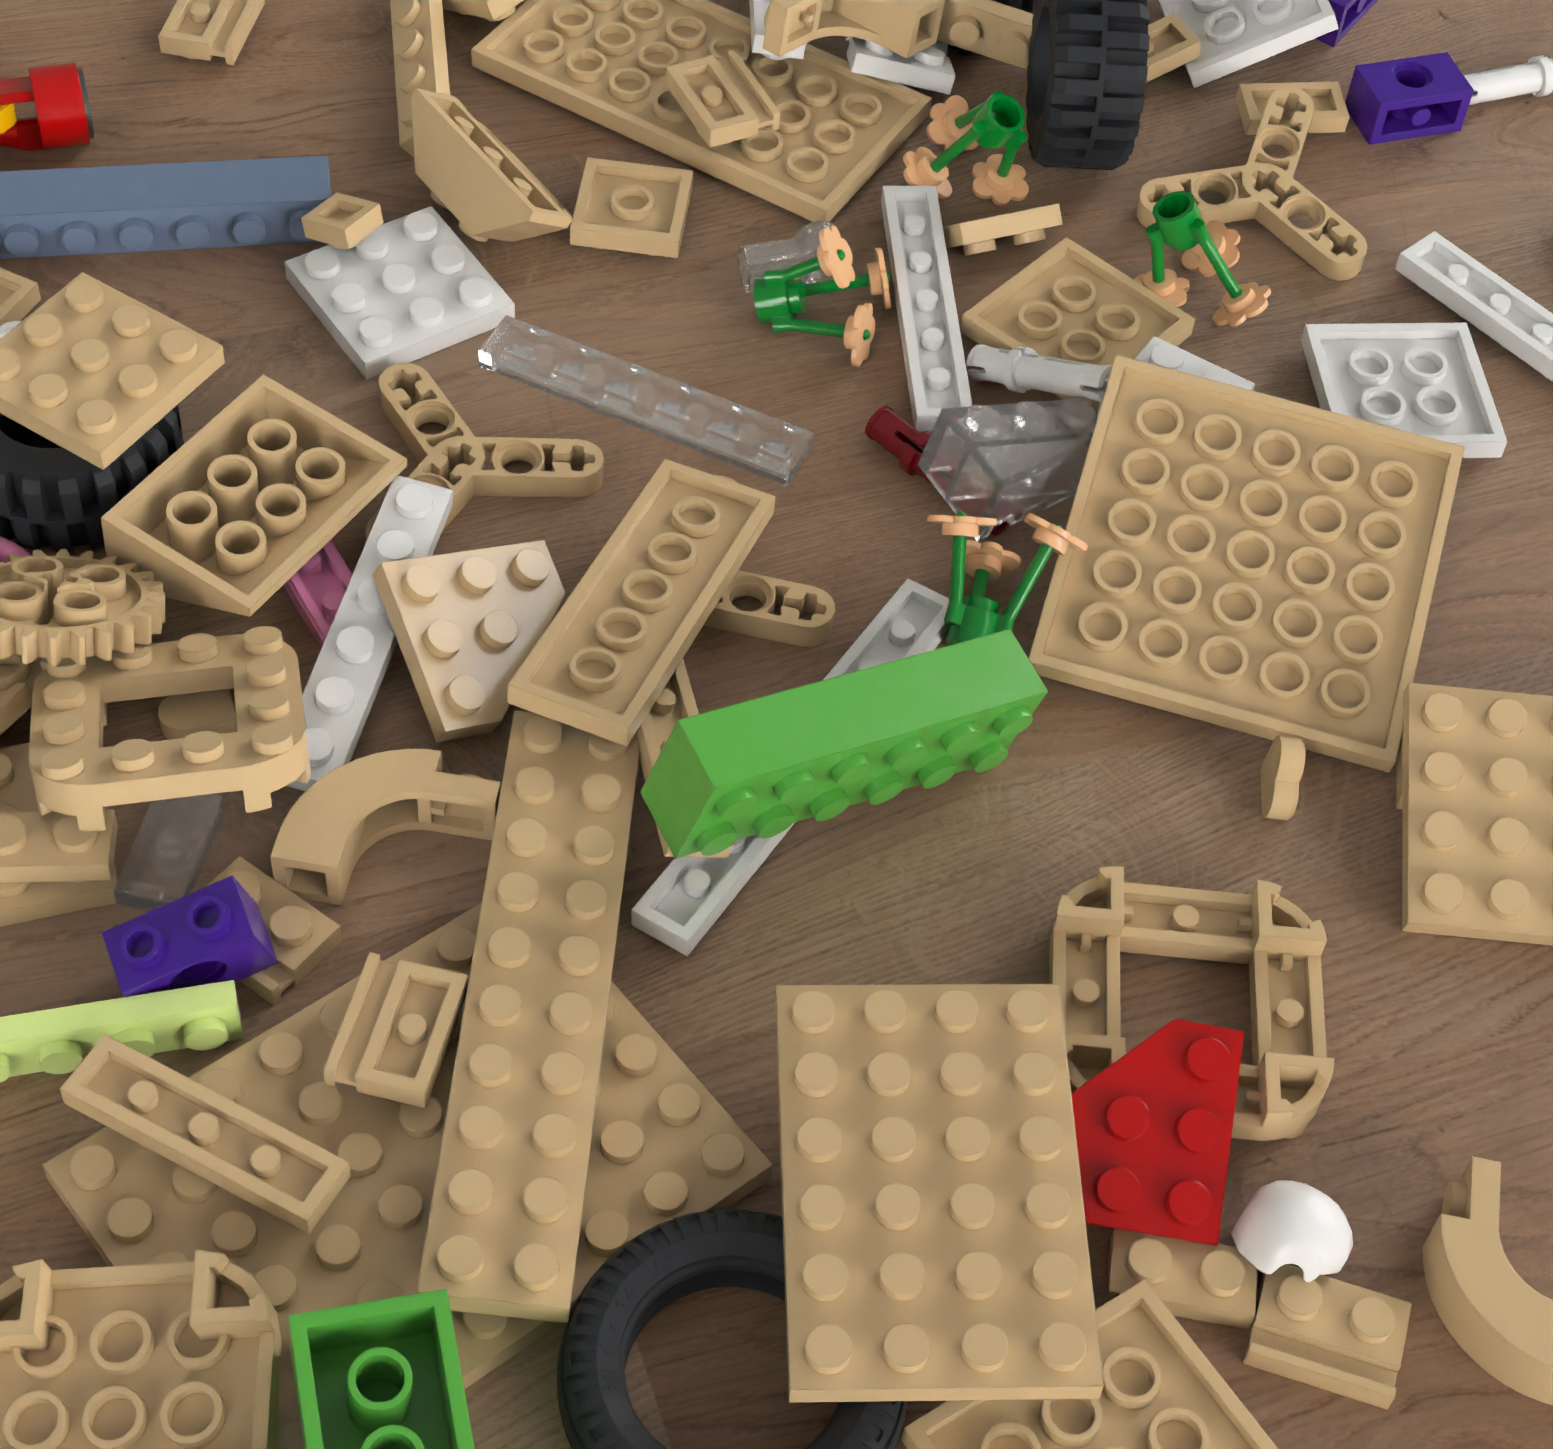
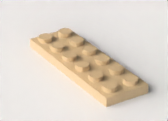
[507,459,776,746]

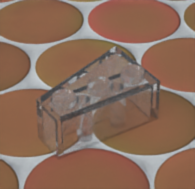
[918,398,1098,542]

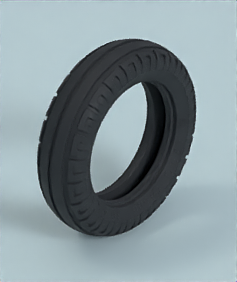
[557,1209,907,1449]

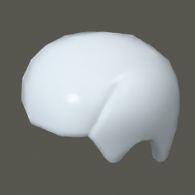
[1231,1180,1353,1282]

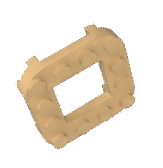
[29,626,311,831]
[1049,866,1334,1141]

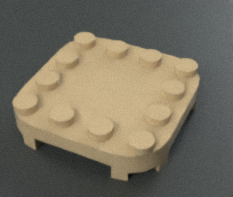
[0,1250,281,1449]

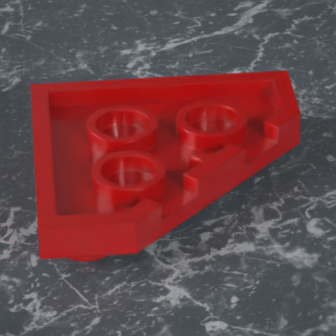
[1071,1019,1245,1246]

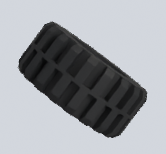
[1026,0,1150,170]
[0,405,184,553]

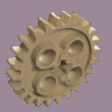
[0,549,166,666]

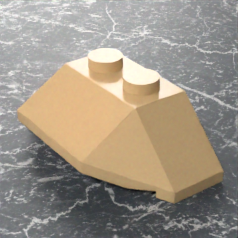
[411,88,572,242]

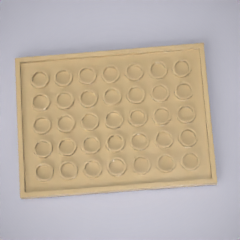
[42,903,773,1449]

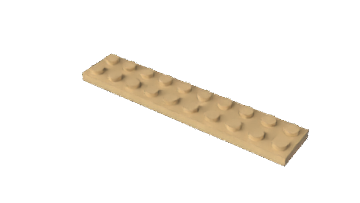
[416,710,640,1323]

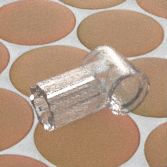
[738,221,854,295]

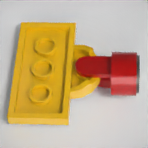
[0,63,94,151]

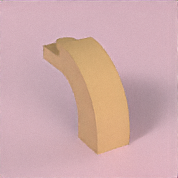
[763,0,945,59]
[270,749,501,906]
[1422,1156,1553,1405]

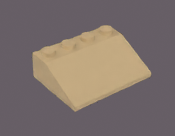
[101,374,407,617]

